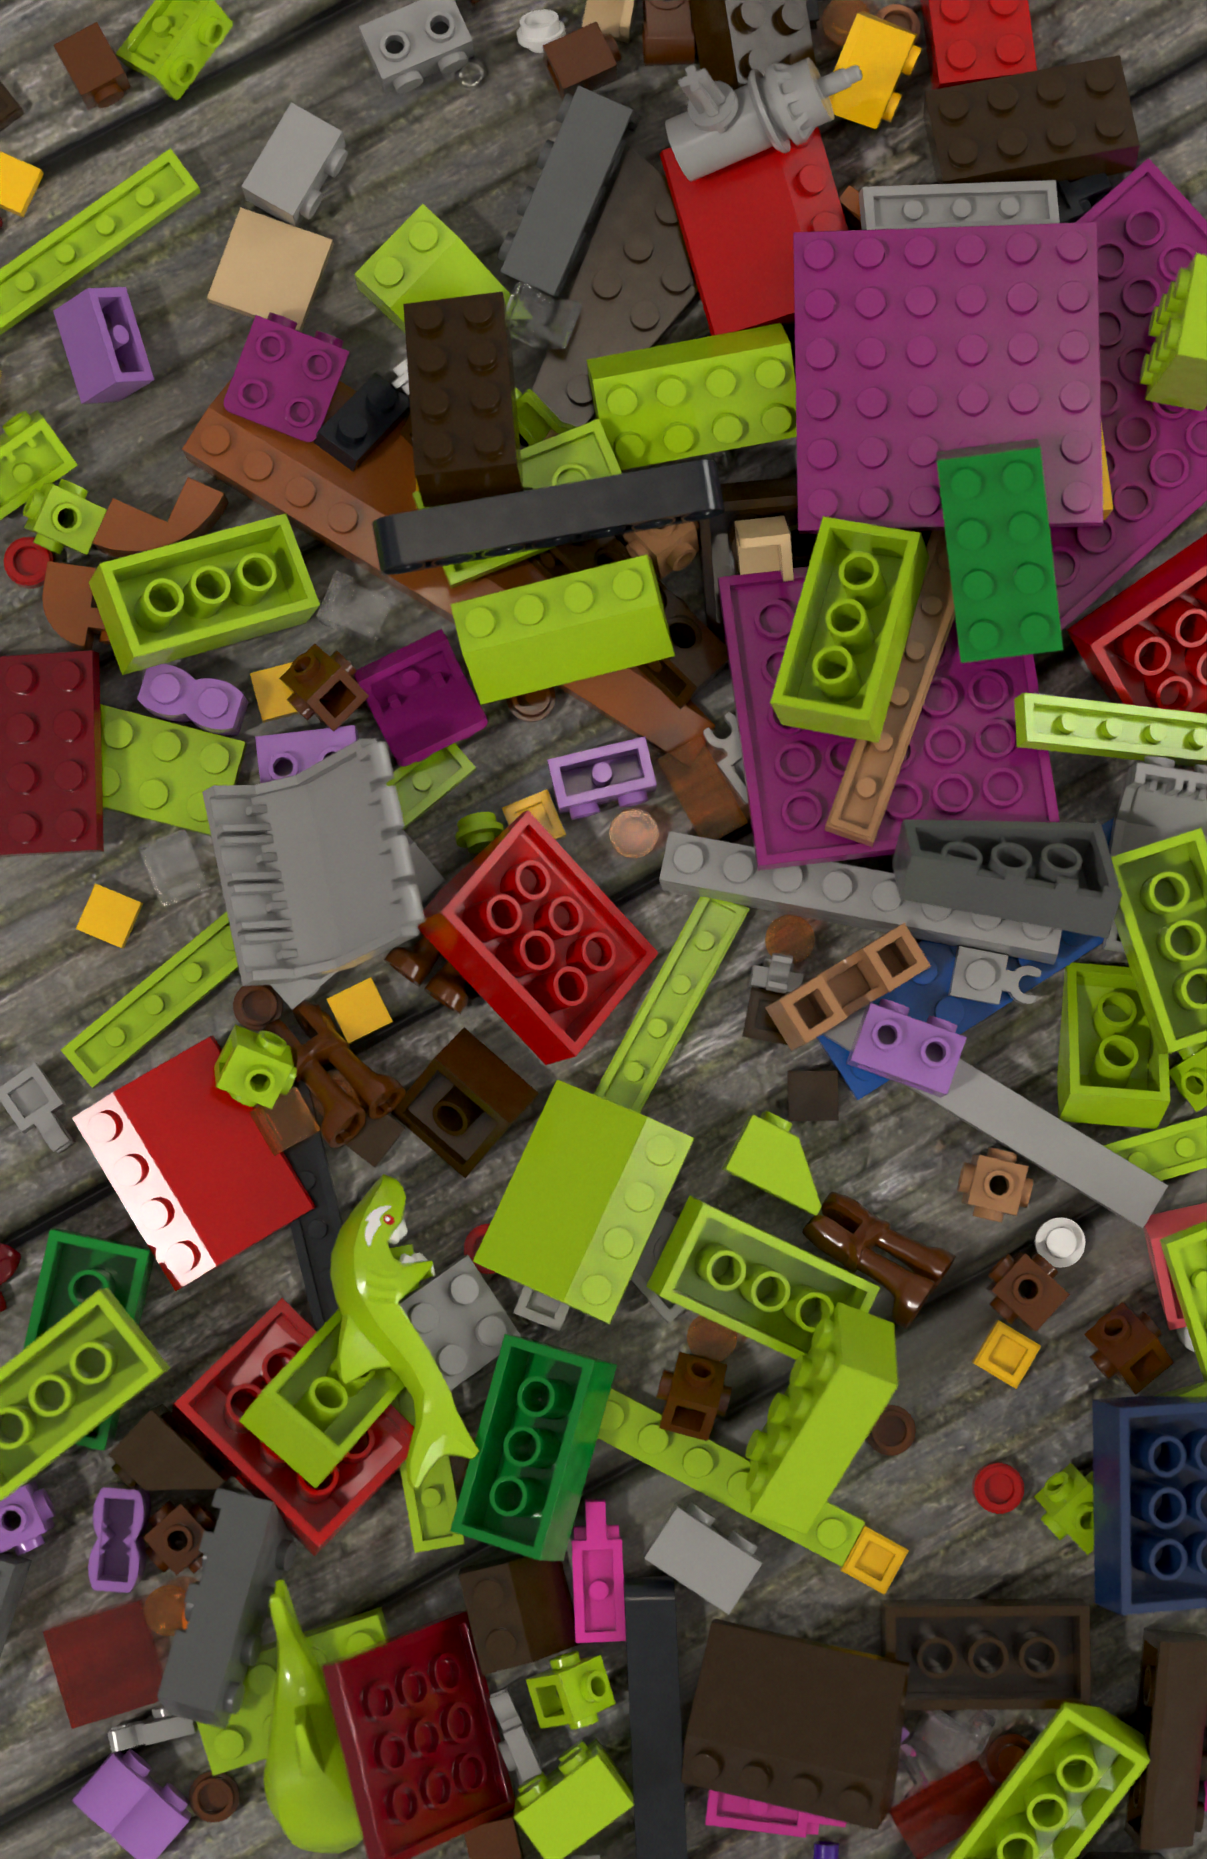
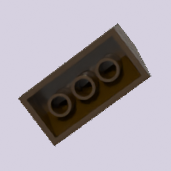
[1124,1628,1207,1850]

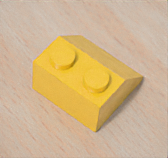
[829,11,922,129]

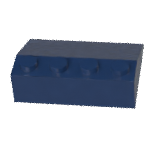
[1092,1396,1207,1615]

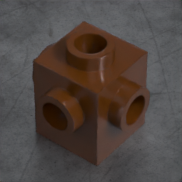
[279,643,369,732]
[986,1252,1070,1332]
[1084,1302,1174,1395]
[656,1352,732,1441]
[143,1498,217,1576]

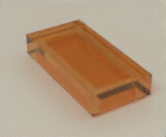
[656,736,748,840]

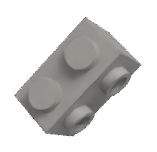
[359,0,474,94]
[241,102,348,227]
[643,1502,762,1615]

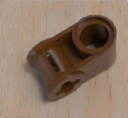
[642,0,695,67]

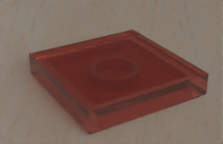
[43,1599,164,1729]
[888,1760,995,1859]

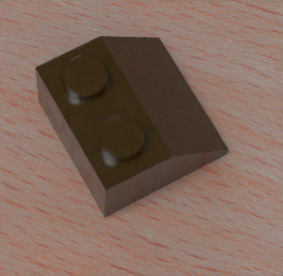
[391,1027,539,1178]
[108,1404,232,1490]
[458,1554,581,1675]

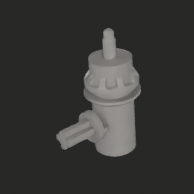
[665,57,863,182]

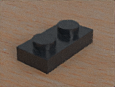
[314,373,411,472]

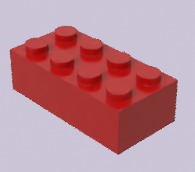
[920,0,1037,90]

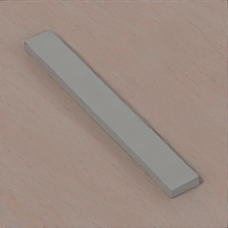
[821,1003,1168,1229]

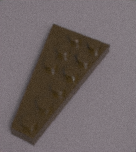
[519,147,699,446]

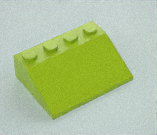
[473,1079,694,1325]

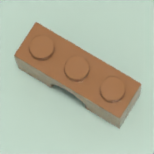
[765,923,931,1051]

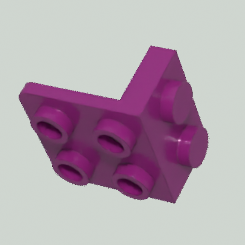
[224,312,350,443]
[354,629,488,766]

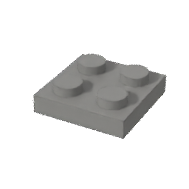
[398,1255,522,1391]

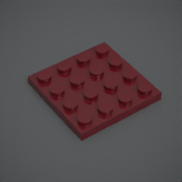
[0,650,104,857]
[322,1610,515,1859]

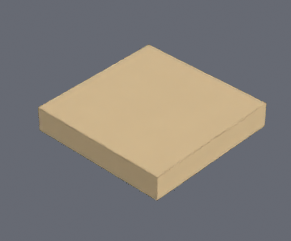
[207,207,334,332]

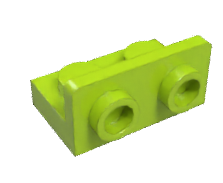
[115,0,233,100]
[0,410,78,520]

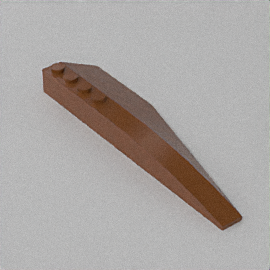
[182,378,716,768]

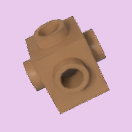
[623,521,699,579]
[957,1147,1033,1223]

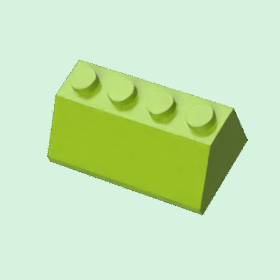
[450,554,676,705]
[946,1702,1150,1859]

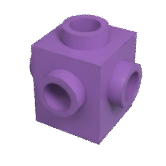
[0,1480,56,1556]

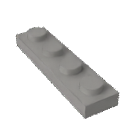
[858,180,1060,230]

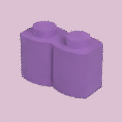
[137,664,249,737]
[88,1482,151,1593]
[72,1749,192,1859]

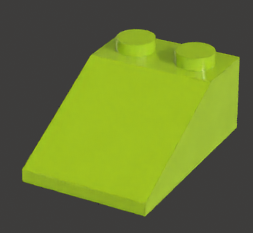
[354,204,531,339]
[1057,962,1170,1129]
[239,1309,405,1489]

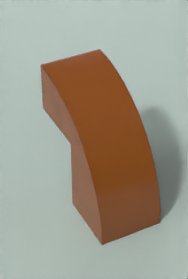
[92,477,229,558]

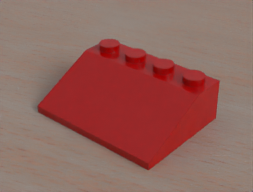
[660,127,848,336]
[1067,533,1207,714]
[417,810,659,1065]
[72,1035,316,1291]
[172,1298,415,1557]

